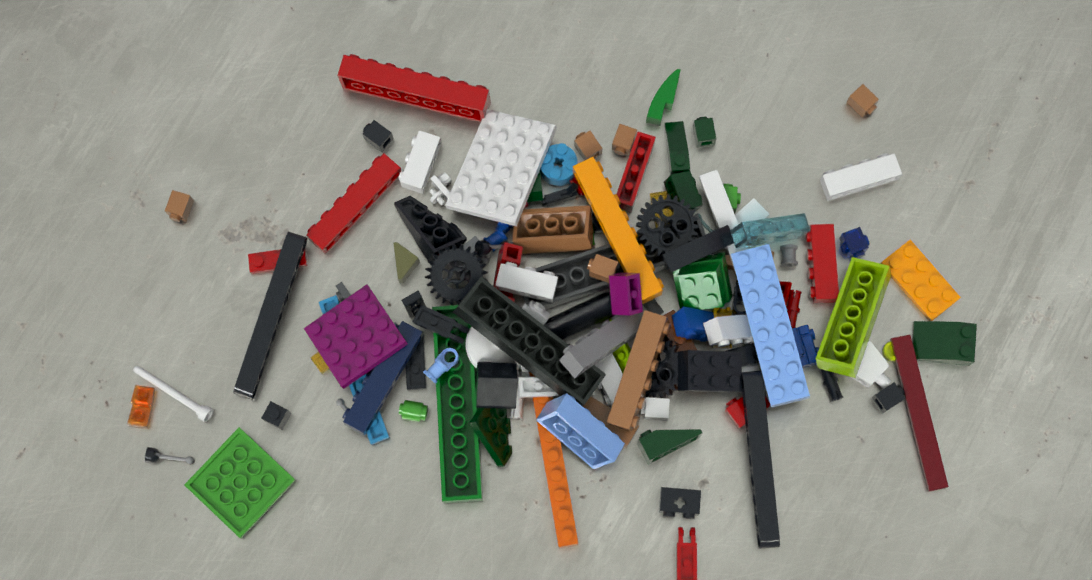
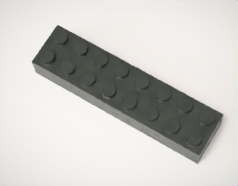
[453,277,606,406]

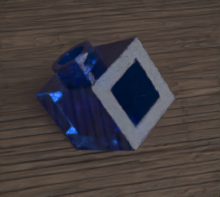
[839,227,870,259]

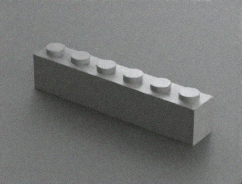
[559,305,647,378]

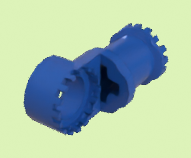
[483,222,514,252]

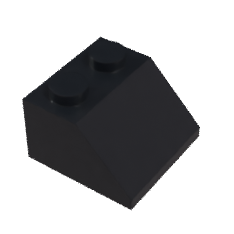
[475,362,517,409]

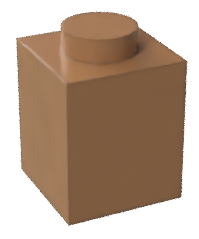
[847,84,879,118]
[612,123,637,156]
[574,131,603,161]
[165,190,194,222]
[587,254,618,283]

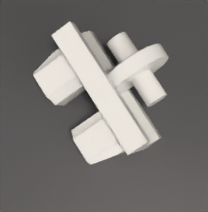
[429,172,452,206]

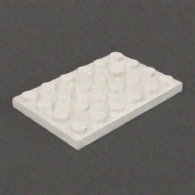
[445,109,557,226]

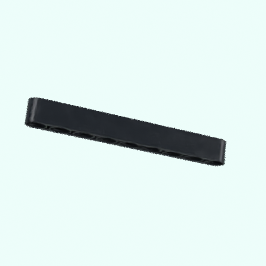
[233,232,308,399]
[742,371,780,549]

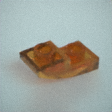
[127,385,155,429]

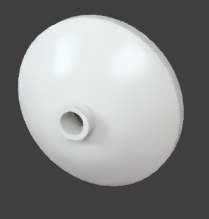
[466,327,514,368]

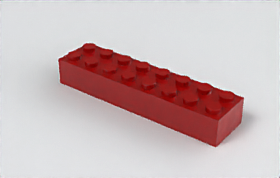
[337,54,491,122]

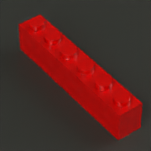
[306,153,401,254]

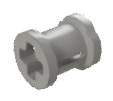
[780,244,798,267]

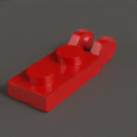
[677,527,697,580]

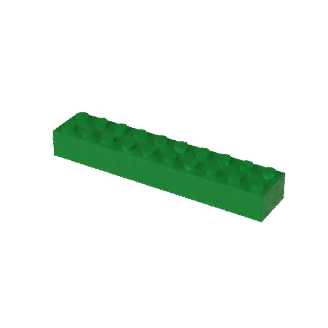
[432,305,483,503]

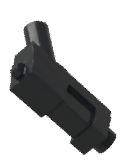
[541,183,578,207]

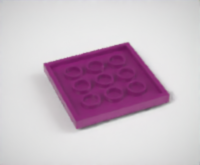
[304,284,408,389]

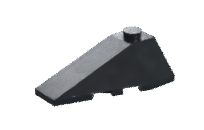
[394,196,467,261]

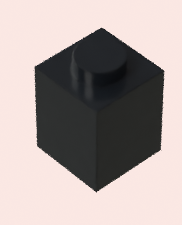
[363,120,394,152]
[872,382,905,413]
[261,401,291,430]

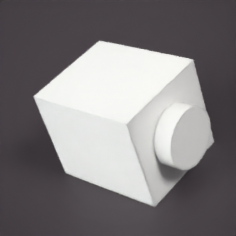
[641,397,670,421]

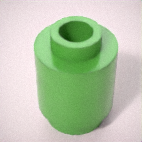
[399,400,428,422]

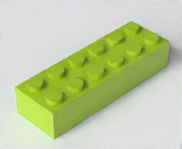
[816,257,891,378]

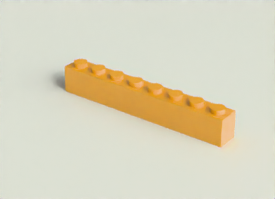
[573,157,664,304]

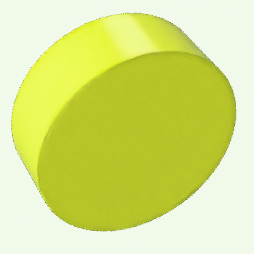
[882,341,895,361]

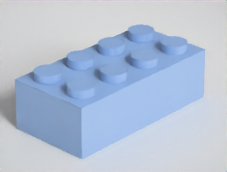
[536,393,625,469]

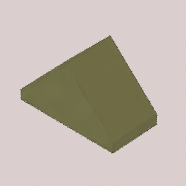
[393,242,420,284]

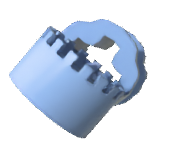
[423,348,459,384]

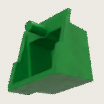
[673,252,733,310]

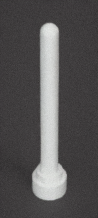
[133,366,214,422]

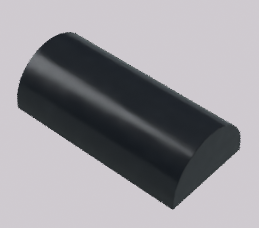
[544,291,615,340]

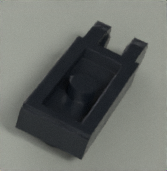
[412,305,470,344]

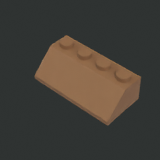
[512,205,593,254]

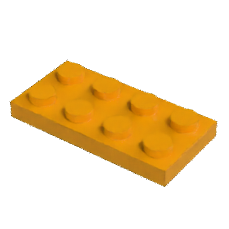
[880,239,961,321]

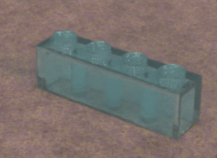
[730,213,810,248]

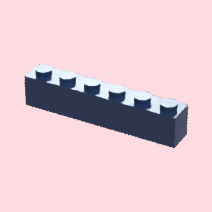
[342,321,423,436]

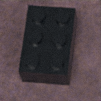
[678,350,742,392]

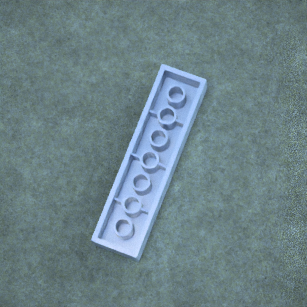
[731,244,810,408]

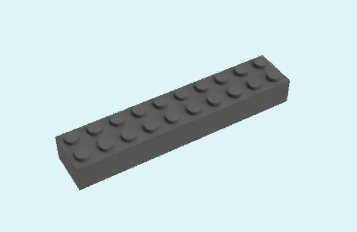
[523,214,706,310]

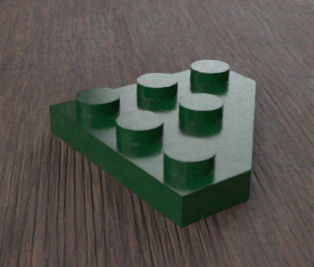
[469,408,512,467]

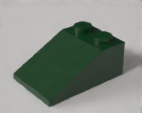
[912,321,977,366]
[637,429,703,465]

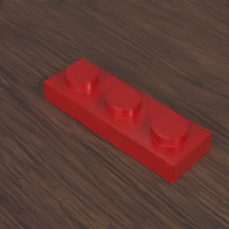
[248,248,308,274]

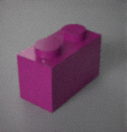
[609,273,643,316]

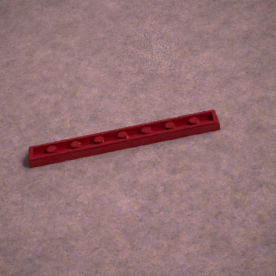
[890,334,949,492]

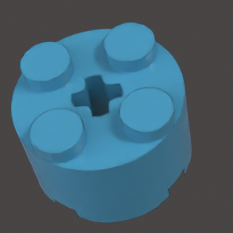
[540,143,578,187]

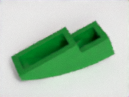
[646,69,681,126]

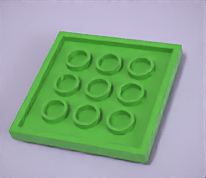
[184,427,296,539]

